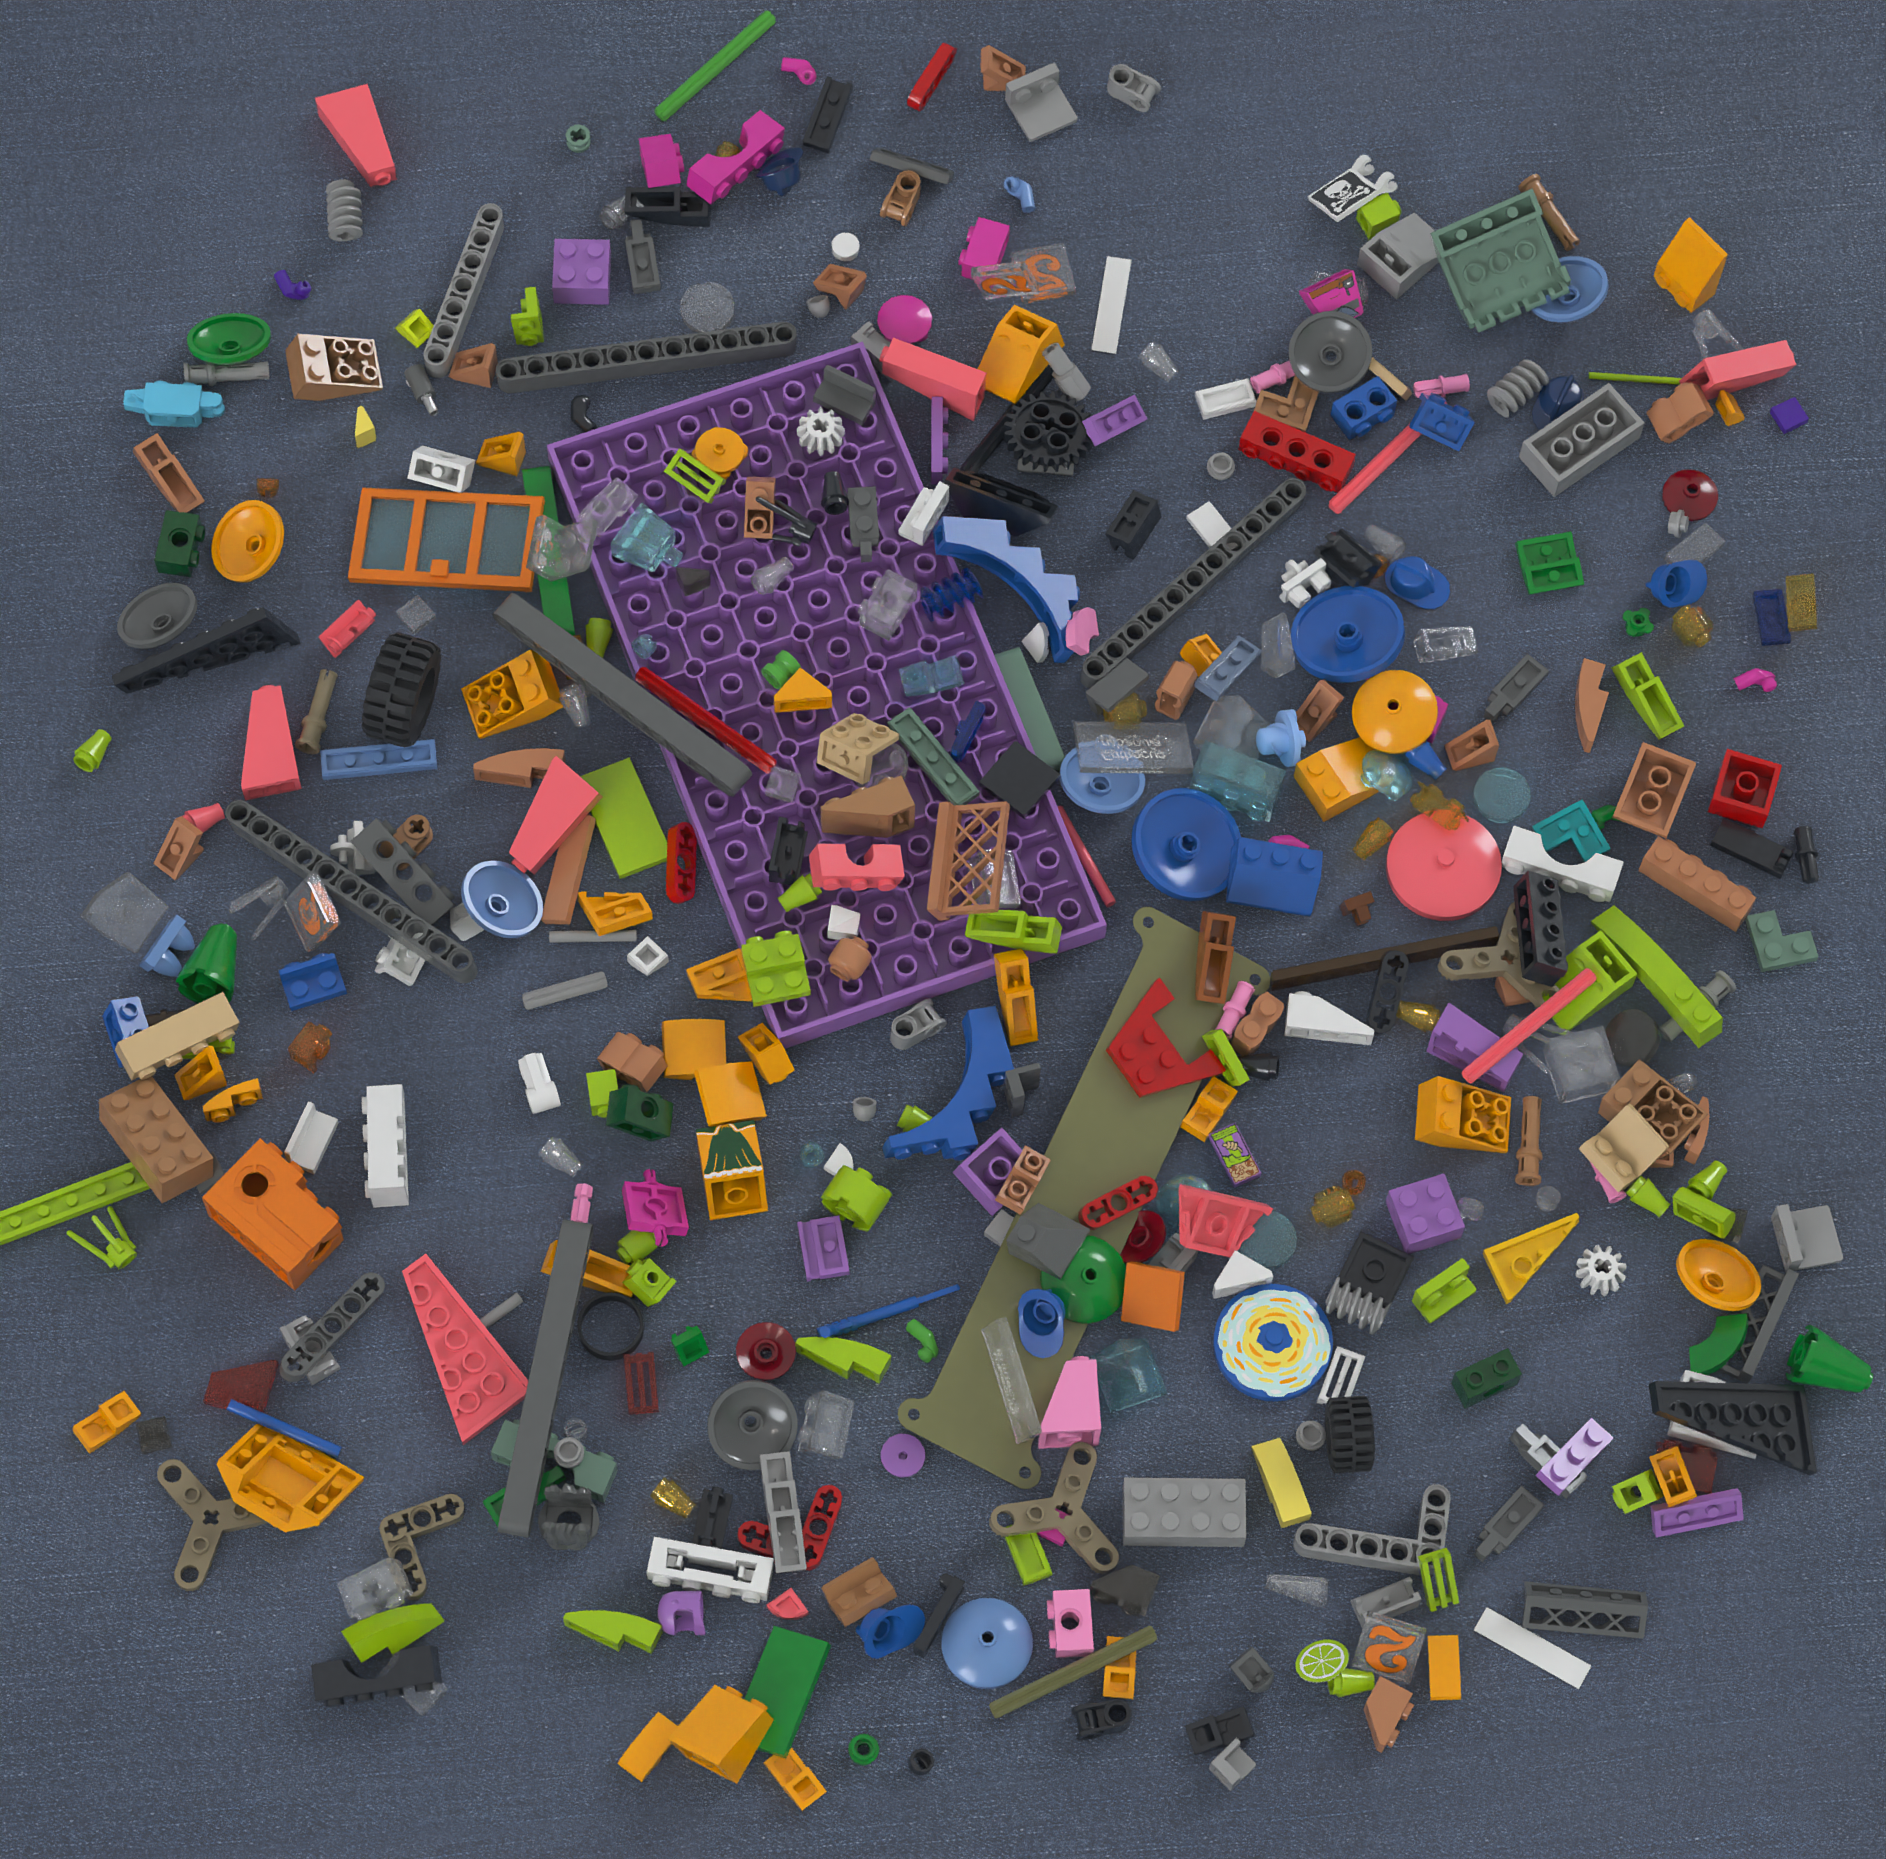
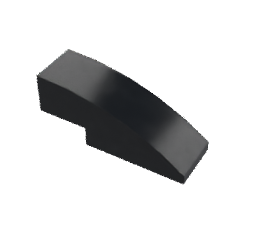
[624,187,711,227]

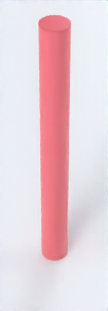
[1058,806,1116,907]

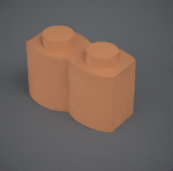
[1646,382,1714,444]
[1155,661,1197,720]
[1230,992,1284,1056]
[597,1032,668,1093]

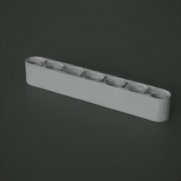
[423,203,504,378]

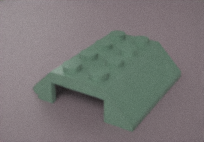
[1430,188,1571,333]

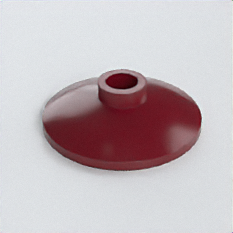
[1662,469,1718,521]
[1120,1210,1166,1264]
[736,1322,796,1381]

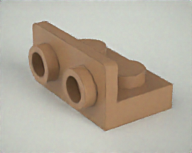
[822,1557,898,1627]

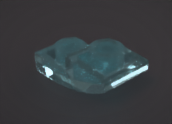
[899,655,965,697]

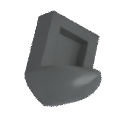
[1228,1646,1274,1693]

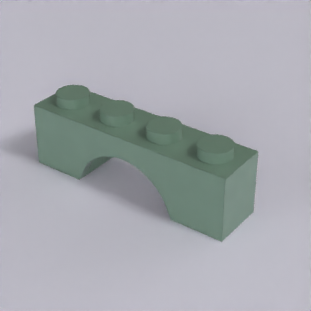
[491,1419,618,1503]

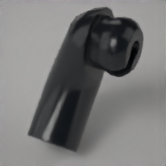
[570,395,597,433]

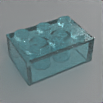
[1190,741,1286,822]

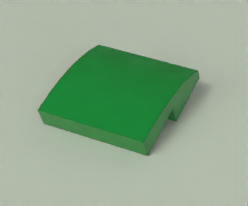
[1515,532,1584,595]

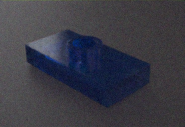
[1753,589,1791,646]
[951,701,986,763]

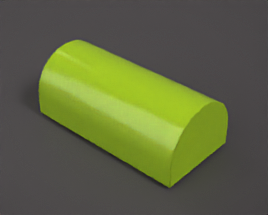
[1673,1187,1735,1239]

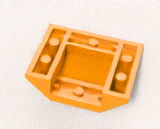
[216,1424,364,1532]

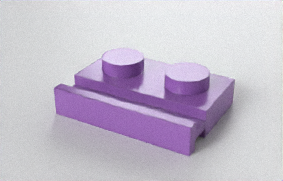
[797,1215,849,1282]

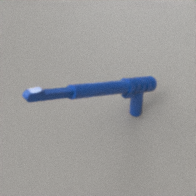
[817,1284,960,1338]

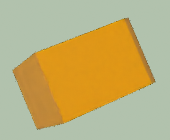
[476,432,526,476]
[774,668,832,713]
[174,1046,227,1100]
[1649,1446,1697,1507]

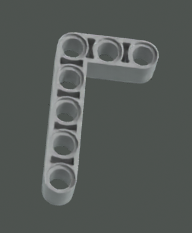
[1293,1484,1451,1576]

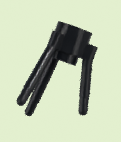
[756,497,817,547]

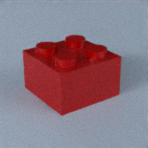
[1707,749,1782,829]

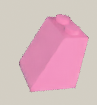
[1038,1356,1101,1449]

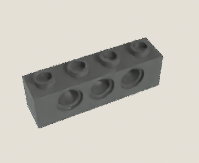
[350,818,456,926]

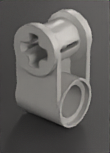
[1107,64,1161,112]
[890,999,947,1050]

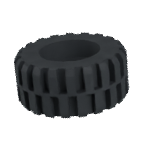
[362,632,442,748]

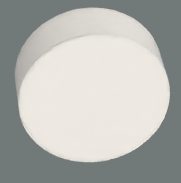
[832,233,859,262]

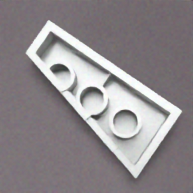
[362,1084,409,1208]

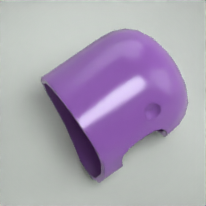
[658,1591,705,1635]

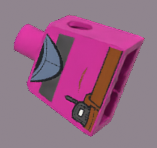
[1299,269,1363,318]

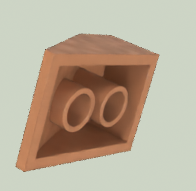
[1612,742,1696,838]

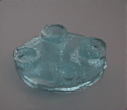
[1361,749,1413,801]

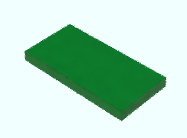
[744,1626,831,1759]

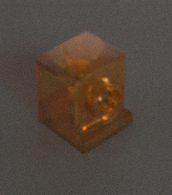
[288,1021,333,1073]

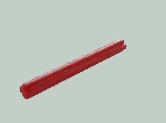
[635,667,777,774]

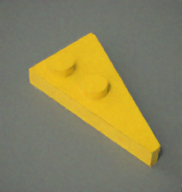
[1482,1213,1580,1304]

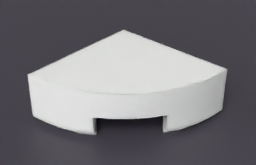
[1021,622,1049,663]
[824,1143,853,1176]

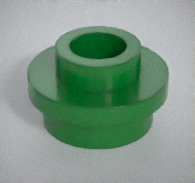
[848,1734,879,1765]

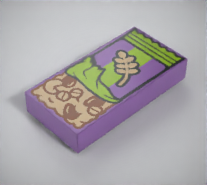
[1208,1123,1261,1188]

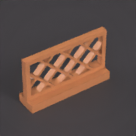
[927,801,1010,921]

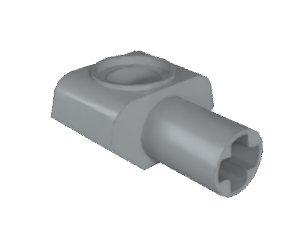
[1042,342,1091,402]

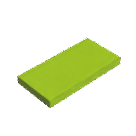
[580,757,667,879]

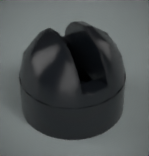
[908,1749,934,1776]

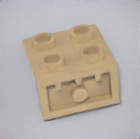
[817,713,899,785]
[1578,1104,1669,1192]

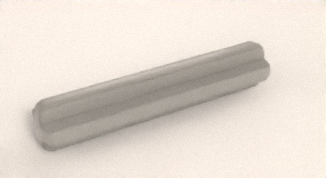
[522,971,607,1010]

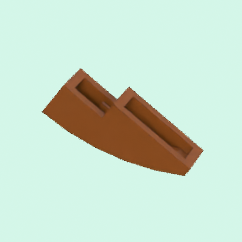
[1195,911,1236,1004]

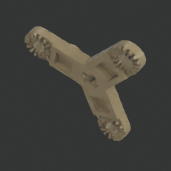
[1438,902,1560,1008]
[989,1442,1119,1574]
[157,1459,268,1592]

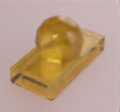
[1785,573,1818,632]

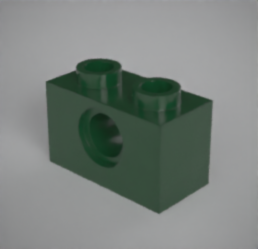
[154,510,205,577]
[606,1085,674,1142]
[1451,1348,1522,1409]

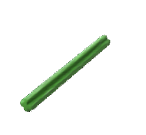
[655,10,776,121]

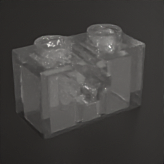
[857,569,918,641]
[337,1557,413,1620]

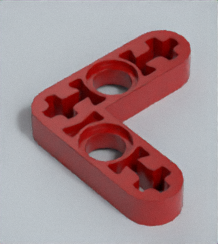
[737,1485,842,1571]

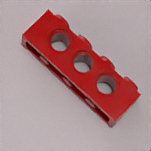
[1238,411,1356,493]

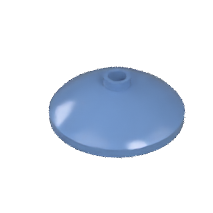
[1532,256,1609,322]
[1060,742,1145,814]
[461,860,543,938]
[941,1598,1033,1689]

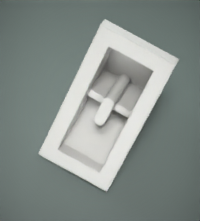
[1212,1250,1273,1299]

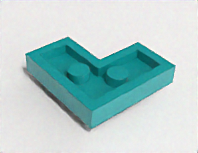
[1531,799,1611,862]

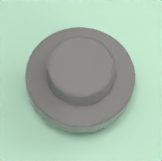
[1207,452,1235,480]
[1668,510,1689,538]
[1296,1421,1326,1451]
[554,1438,584,1468]

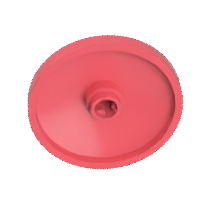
[1386,810,1502,921]

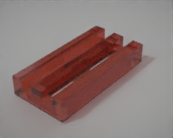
[624,1352,659,1415]

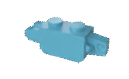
[124,381,225,428]

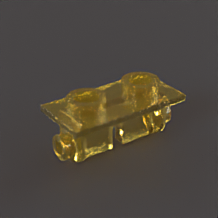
[1410,781,1469,830]

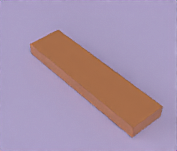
[541,815,596,925]

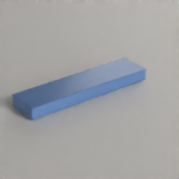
[320,739,438,780]

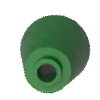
[176,923,237,1004]
[1786,1325,1874,1393]

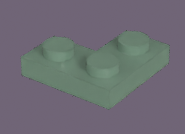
[1745,910,1819,972]

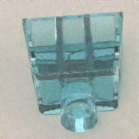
[611,502,683,571]

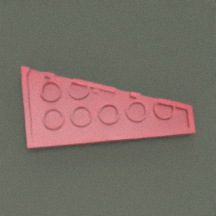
[402,1254,528,1445]

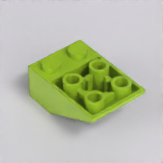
[1542,930,1637,1034]

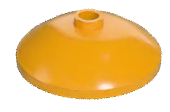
[211,500,284,583]
[1352,670,1438,754]
[1676,1239,1761,1311]

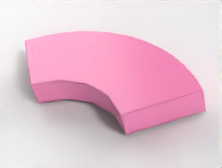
[1066,608,1099,656]

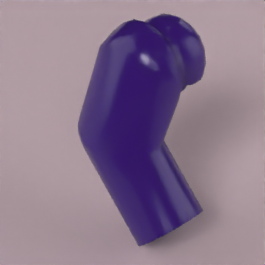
[274,270,311,300]

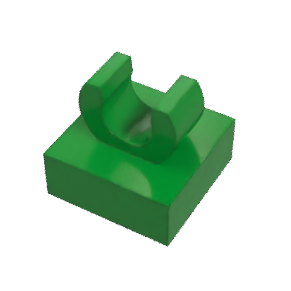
[671,1325,710,1367]

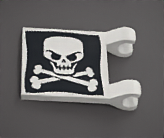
[1307,155,1398,222]

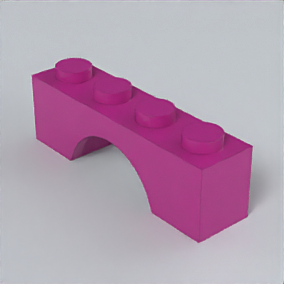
[686,110,785,204]

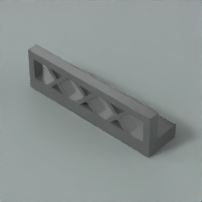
[1718,1265,1799,1383]
[1522,1582,1648,1639]

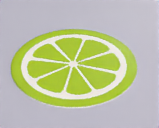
[1295,1640,1349,1683]

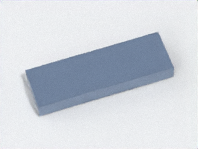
[1194,635,1262,702]

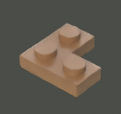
[1253,375,1319,432]

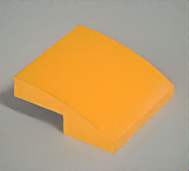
[662,1019,726,1080]
[694,1061,767,1126]

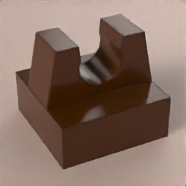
[1339,891,1375,926]

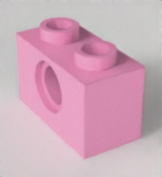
[1047,1589,1094,1658]

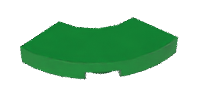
[1689,1314,1748,1375]

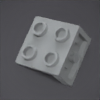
[1005,62,1077,142]
[1771,1204,1843,1272]

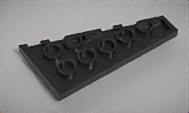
[112,607,300,694]
[1649,1381,1817,1475]

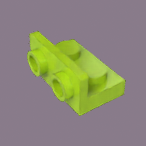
[510,287,544,346]
[1412,1258,1476,1323]

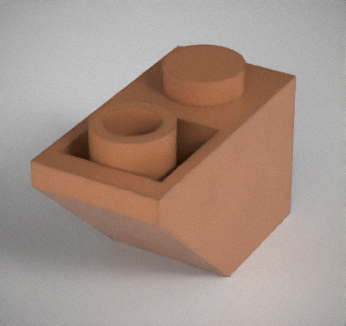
[744,476,776,539]
[1364,1676,1414,1753]

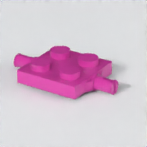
[622,1169,689,1247]

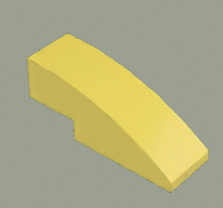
[1251,1438,1312,1528]

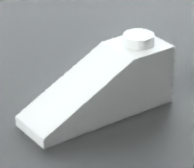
[1284,991,1374,1045]

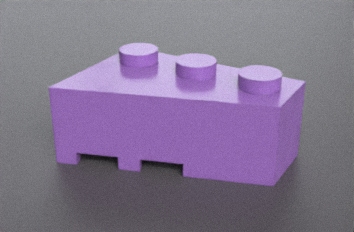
[1427,1003,1523,1092]

